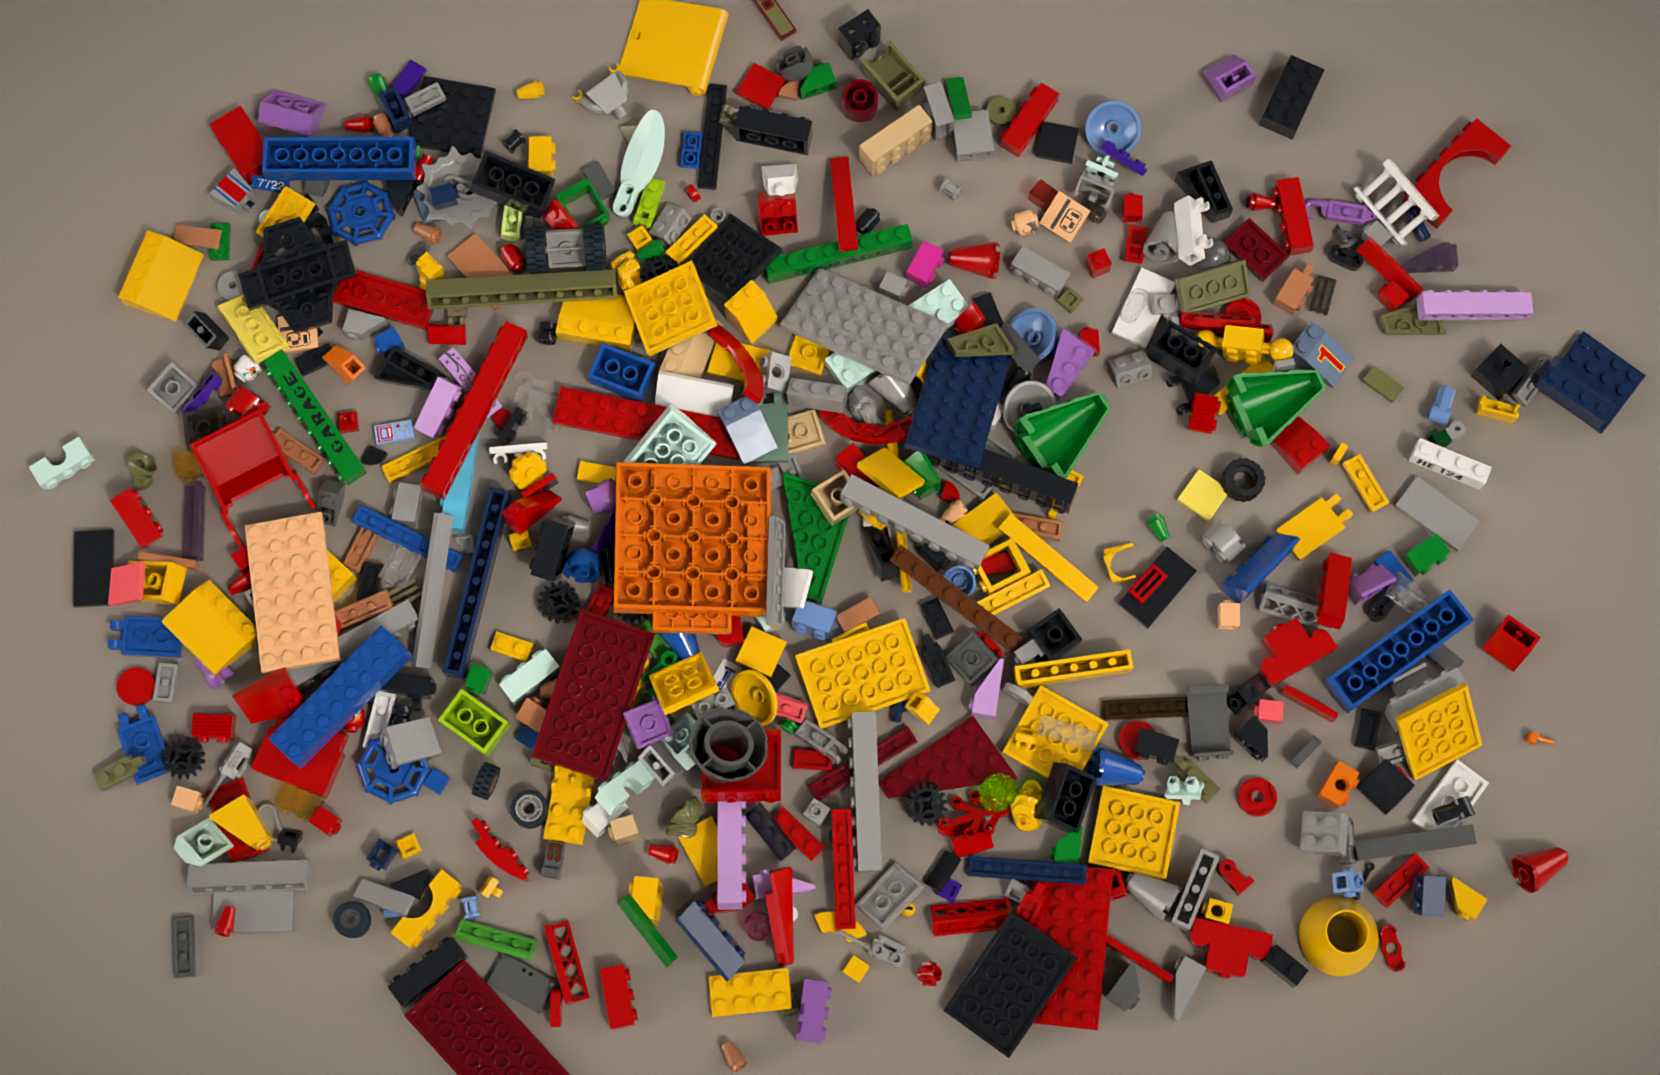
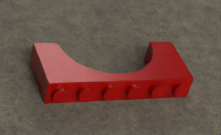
[1403,118,1511,229]

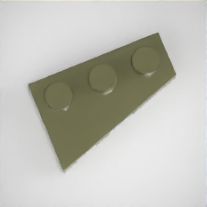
[1379,304,1447,335]
[946,323,1015,357]

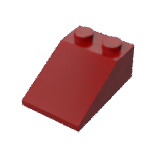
[1270,416,1330,475]
[232,667,306,724]

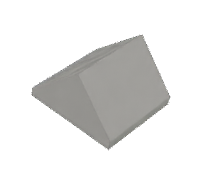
[145,361,198,414]

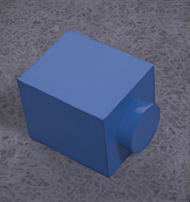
[374,327,405,358]

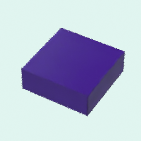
[936,879,962,903]

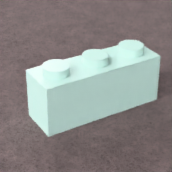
[499,649,561,706]

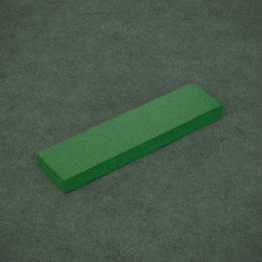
[619,895,678,968]

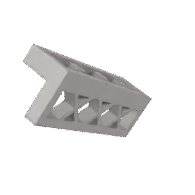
[1259,582,1335,633]

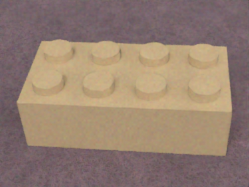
[859,105,933,176]

